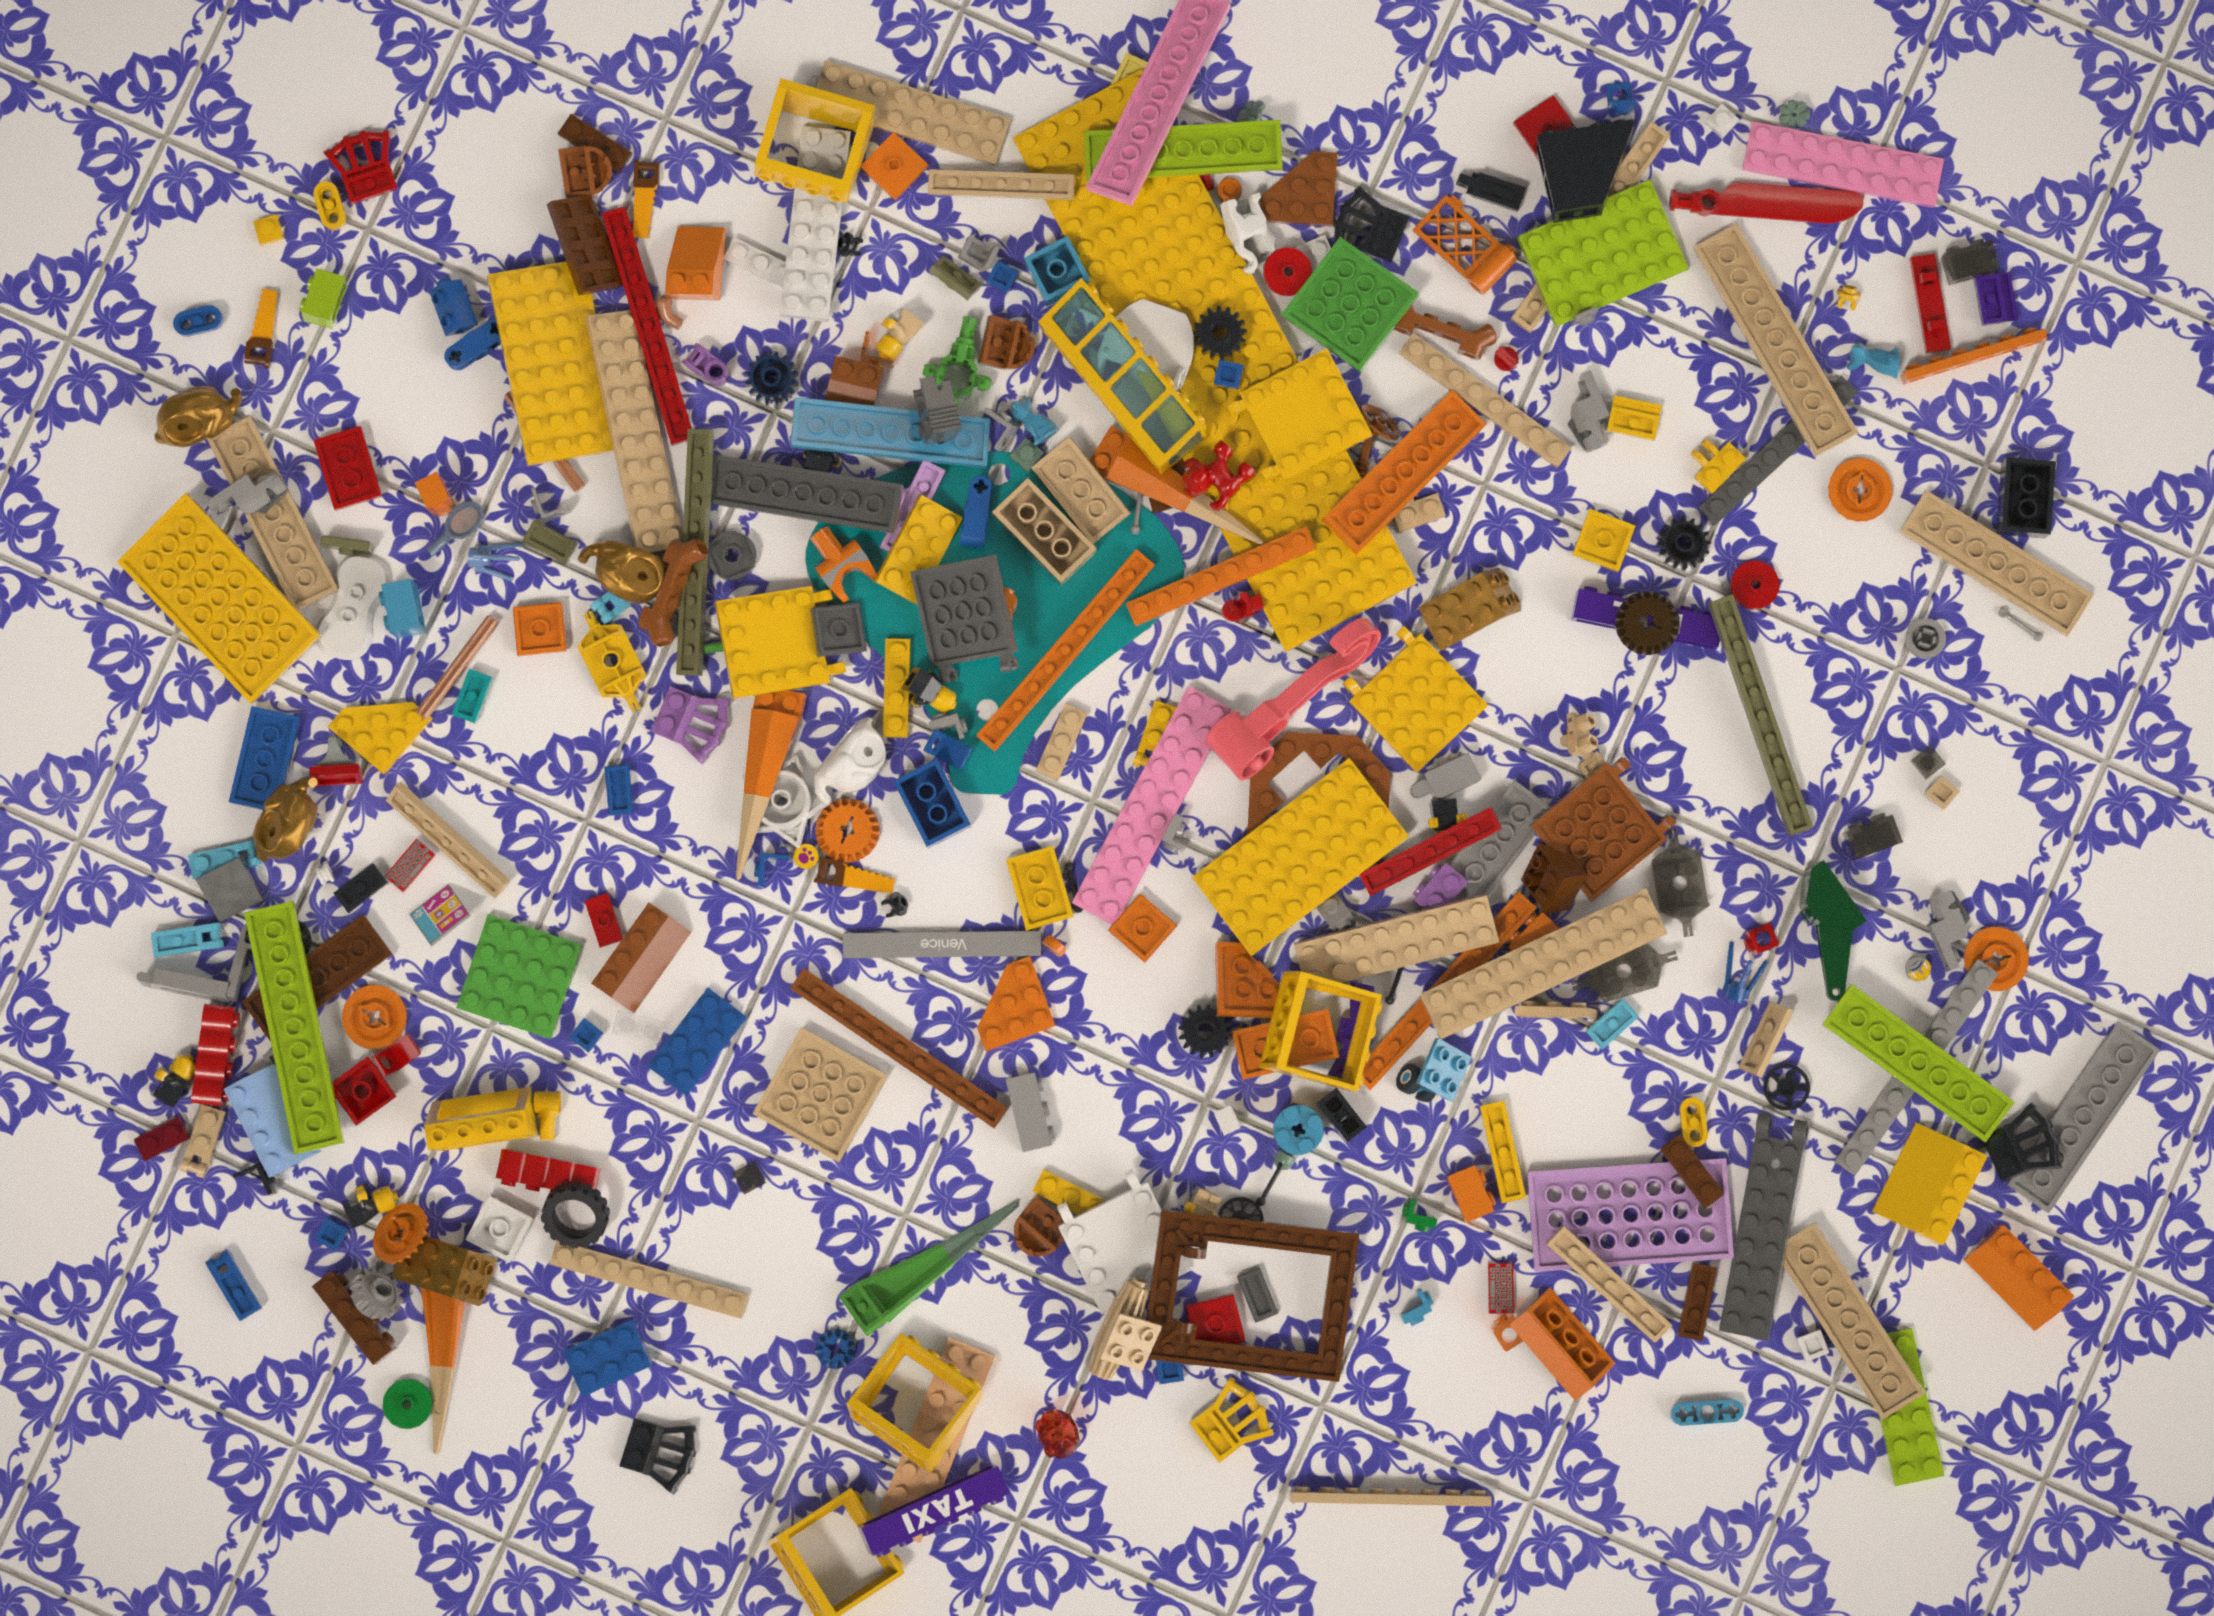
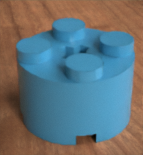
[1272,1105,1323,1155]

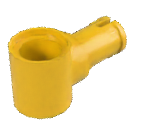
[534,1091,561,1140]

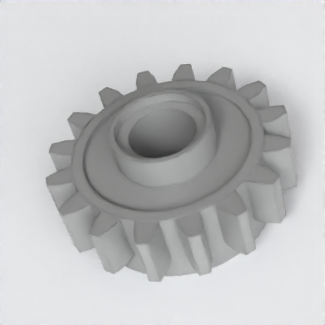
[350,1266,404,1321]

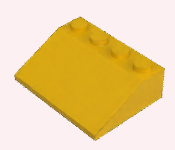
[1872,1123,1988,1245]

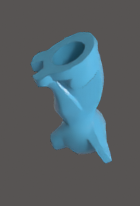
[1847,342,1900,379]
[1010,396,1060,446]

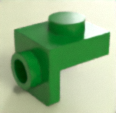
[1401,1198,1437,1232]

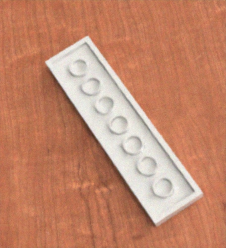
[779,126,851,322]

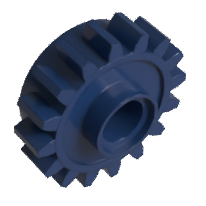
[745,351,799,406]

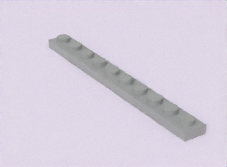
[1834,959,1999,1176]

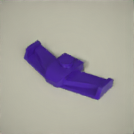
[1327,981,1375,1078]

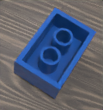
[893,759,972,849]
[562,1320,654,1397]

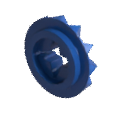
[815,1329,856,1369]

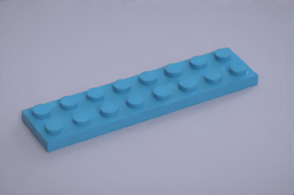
[790,397,990,468]

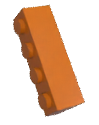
[1963,1225,2075,1331]
[1509,1287,1615,1401]

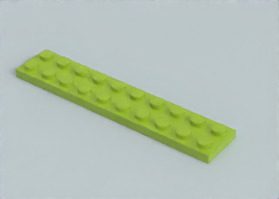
[244,901,345,1155]

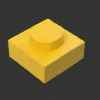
[253,214,284,246]

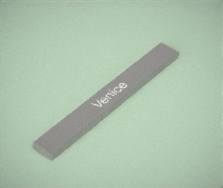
[843,931,1041,958]

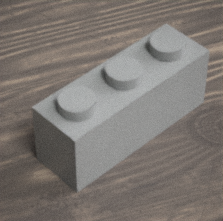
[1006,1072,1055,1152]

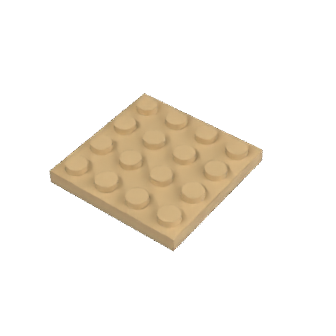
[753,1027,888,1163]

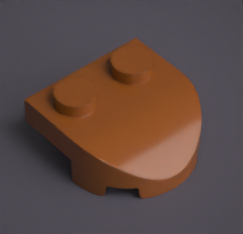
[558,145,612,198]
[978,315,1035,370]
[1014,1195,1064,1257]

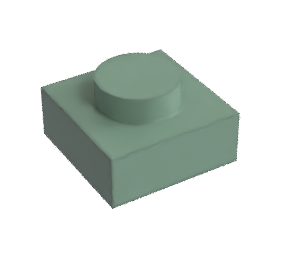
[1010,438,1044,473]

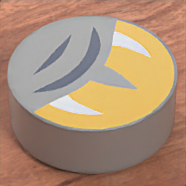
[1905,956,1931,982]

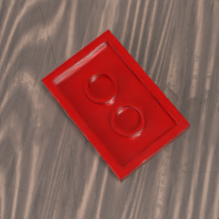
[313,426,383,511]

